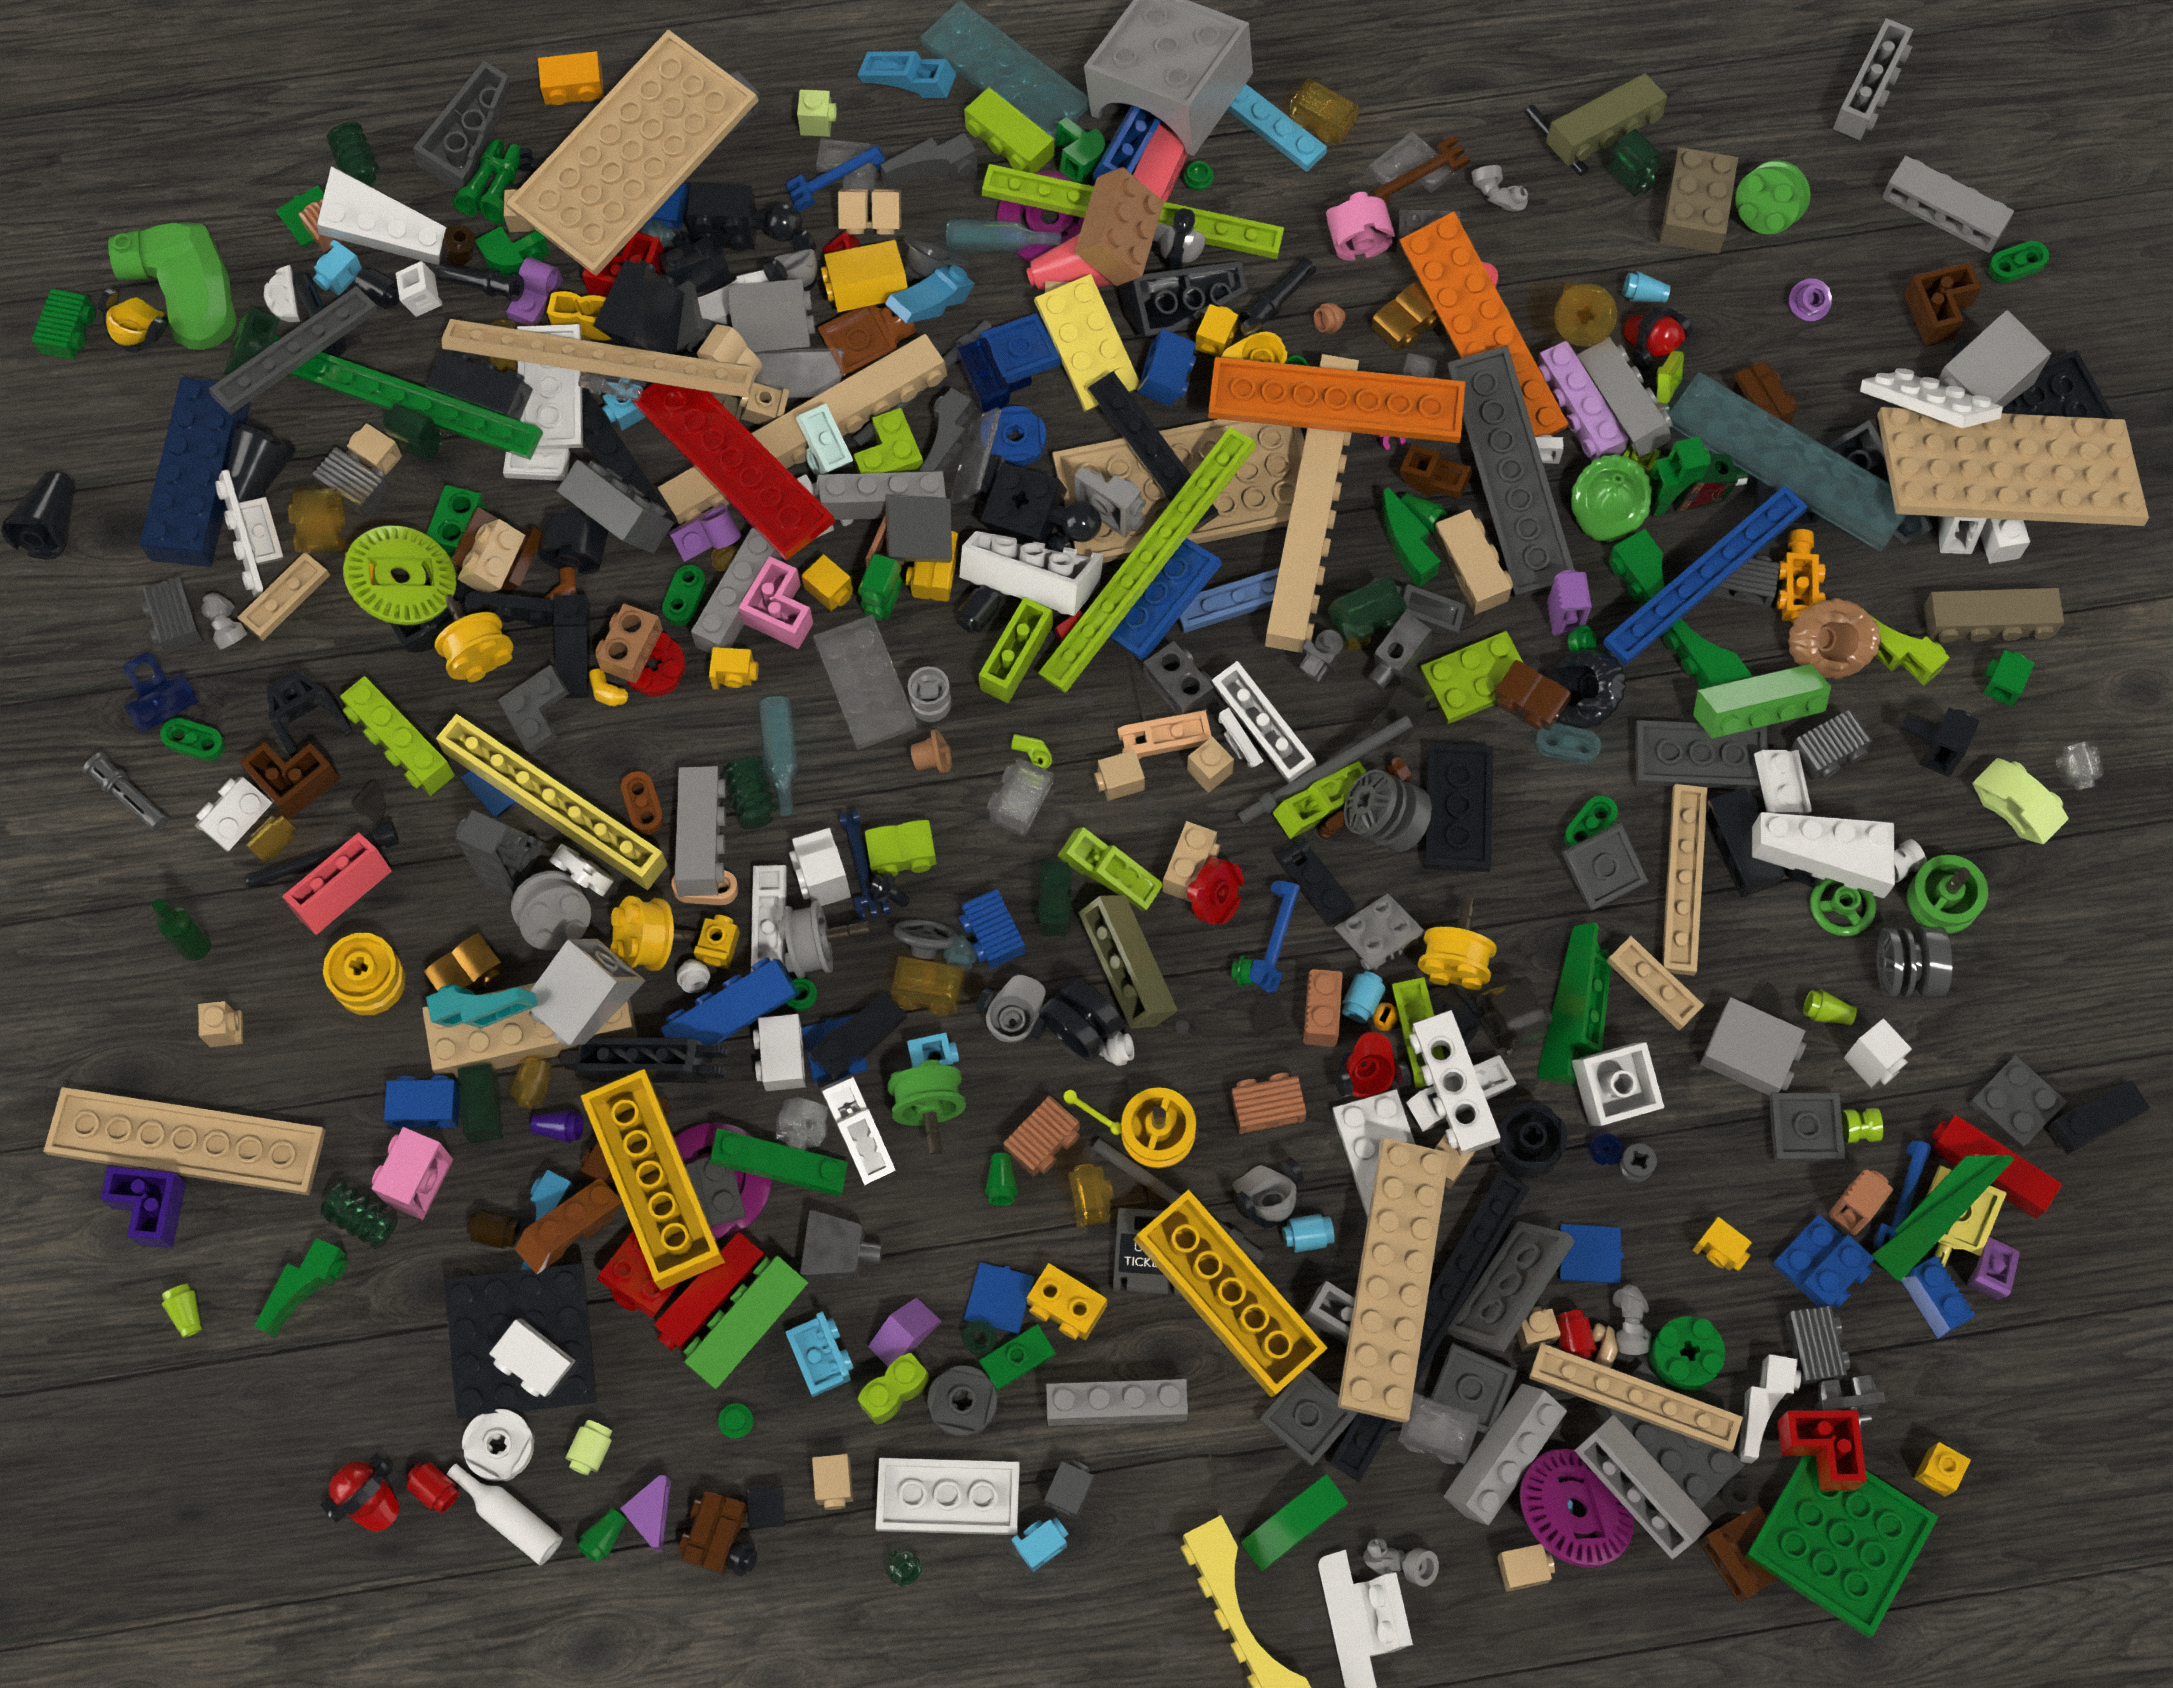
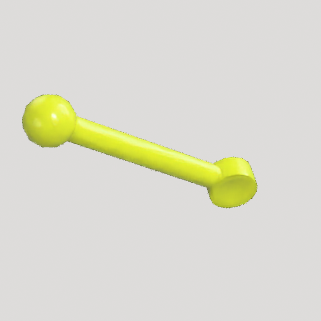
[1064,1090,1121,1135]

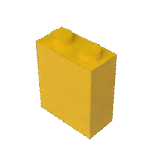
[821,240,908,313]

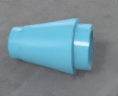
[1622,271,1670,303]

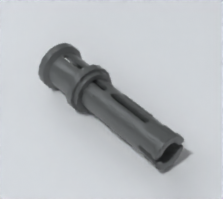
[82,752,169,832]

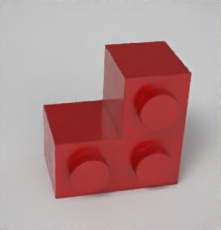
[582,232,664,298]
[1777,1410,1867,1491]

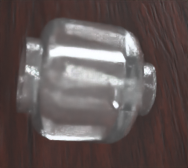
[2056,741,2104,791]

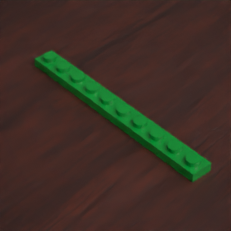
[272,336,544,460]

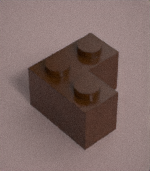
[1904,262,1982,347]
[239,742,340,820]

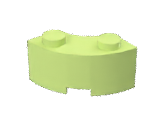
[1972,758,2069,845]

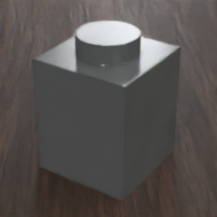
[1044,1460,1094,1520]

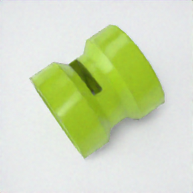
[1841,1108,1883,1143]

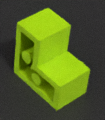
[853,408,923,474]

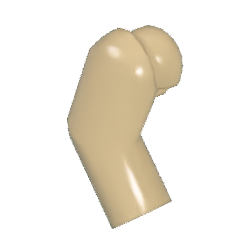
[1592,1323,1618,1368]

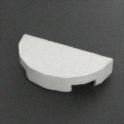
[264,265,300,322]
[1218,707,1263,768]

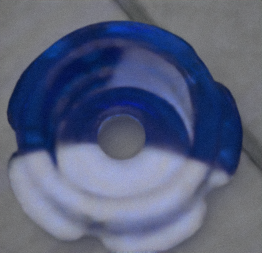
[1590,1133,1623,1165]

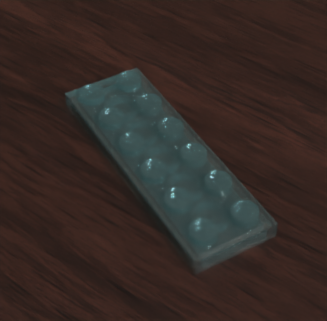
[920,0,1090,141]

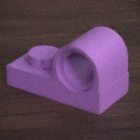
[506,257,563,326]
[668,503,741,562]

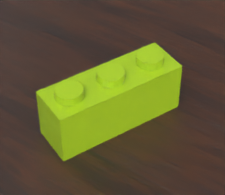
[964,87,1055,173]
[979,597,1053,703]

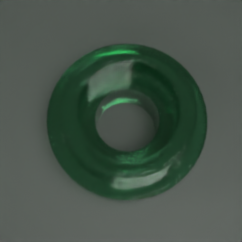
[963,1320,997,1355]

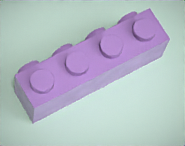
[1537,341,1629,462]

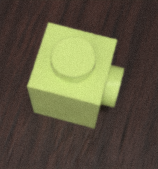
[797,90,837,137]

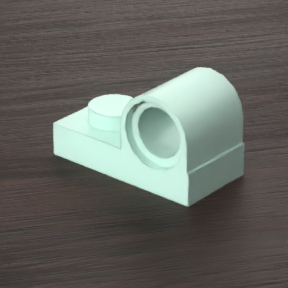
[796,404,853,476]

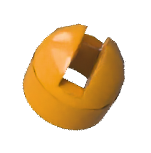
[1371,1002,1399,1031]

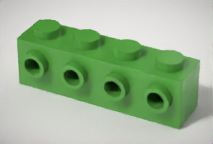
[1693,664,1831,739]
[683,1255,808,1389]

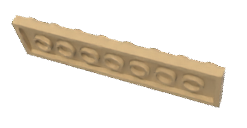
[43,1087,326,1196]
[1337,1137,1450,1423]

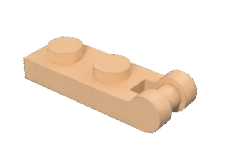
[1117,710,1212,760]

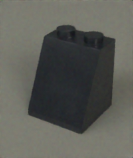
[593,260,685,355]

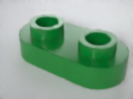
[1988,241,2049,283]
[662,565,707,626]
[160,718,225,762]
[1564,796,1618,848]

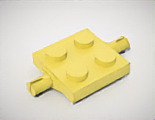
[1927,1154,2007,1267]

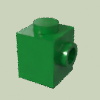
[1982,650,2035,707]

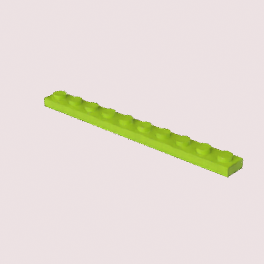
[982,164,1284,259]
[1038,427,1257,693]

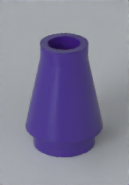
[530,1110,584,1143]

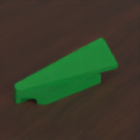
[1537,922,1611,1086]
[1872,1155,2014,1282]

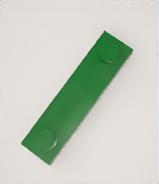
[708,1128,848,1197]

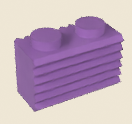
[1547,570,1592,635]

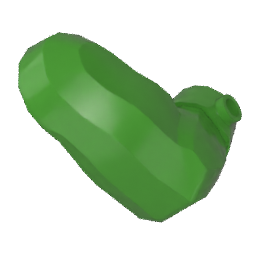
[108,222,237,350]

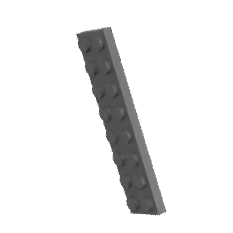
[1447,345,1574,598]

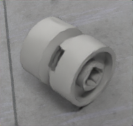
[908,666,952,722]

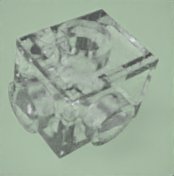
[775,1097,829,1151]

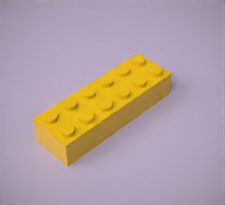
[581,1069,725,1290]
[1133,1189,1327,1397]

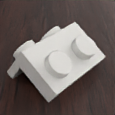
[195,777,273,851]

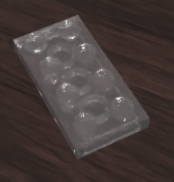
[813,614,917,750]

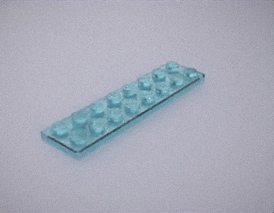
[1668,372,1907,552]

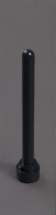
[244,820,400,887]

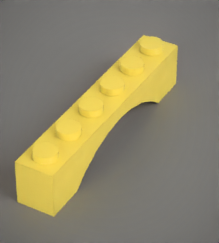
[1180,1515,1311,1688]

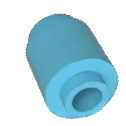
[1342,971,1386,1023]
[1282,1214,1334,1253]

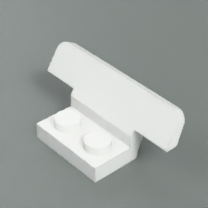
[1318,1550,1413,1688]

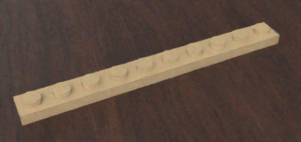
[441,319,756,398]

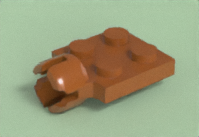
[817,305,916,380]

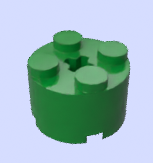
[1648,1316,1725,1393]

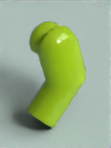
[1011,734,1052,770]

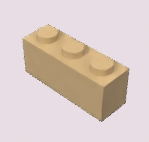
[1433,509,1513,615]

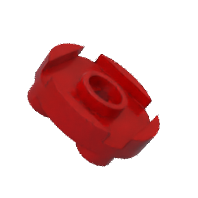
[622,633,686,697]
[1187,857,1244,925]

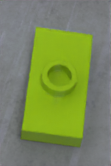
[1656,351,1684,404]

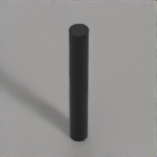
[1525,104,1589,176]

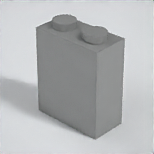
[729,279,815,352]
[1700,997,1807,1096]

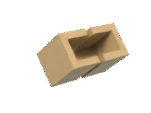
[838,189,902,235]

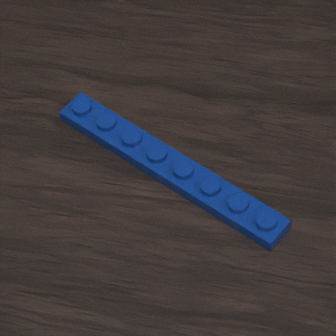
[1603,485,1808,666]

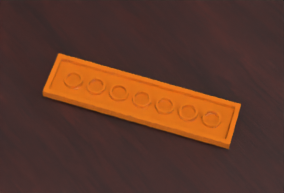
[1399,211,1569,437]
[1208,357,1466,443]

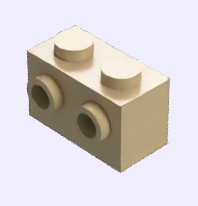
[458,519,525,593]
[1163,821,1221,902]

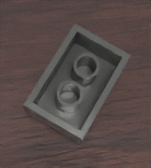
[557,459,674,554]

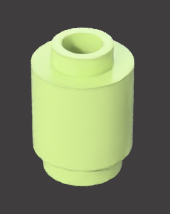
[566,1420,612,1476]

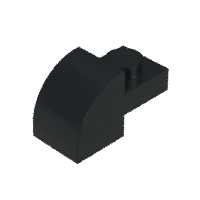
[390,608,454,653]

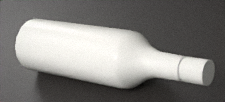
[447,1464,563,1565]

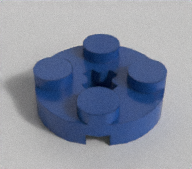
[984,406,1046,467]

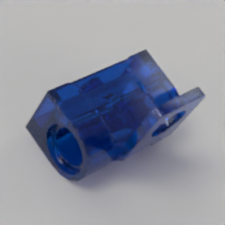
[958,337,1032,413]
[123,652,199,734]

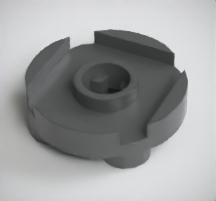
[927,1366,998,1438]

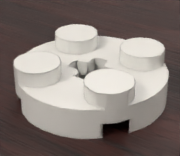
[549,844,614,896]
[462,1409,535,1481]

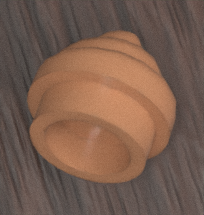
[1314,303,1346,334]

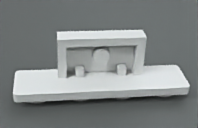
[215,470,283,597]

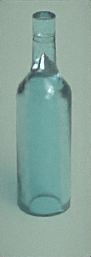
[946,218,1061,252]
[759,696,798,816]

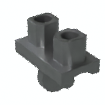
[1299,630,1343,683]
[1814,1375,1886,1432]

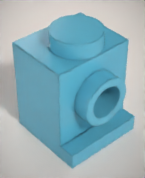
[313,239,362,296]
[601,379,645,431]
[907,1032,959,1068]
[1011,1517,1069,1572]

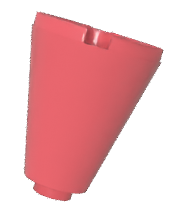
[1027,234,1113,290]

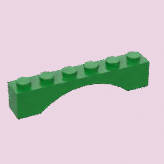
[1609,529,1753,690]

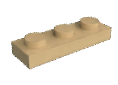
[237,552,330,641]
[1606,936,1704,1031]

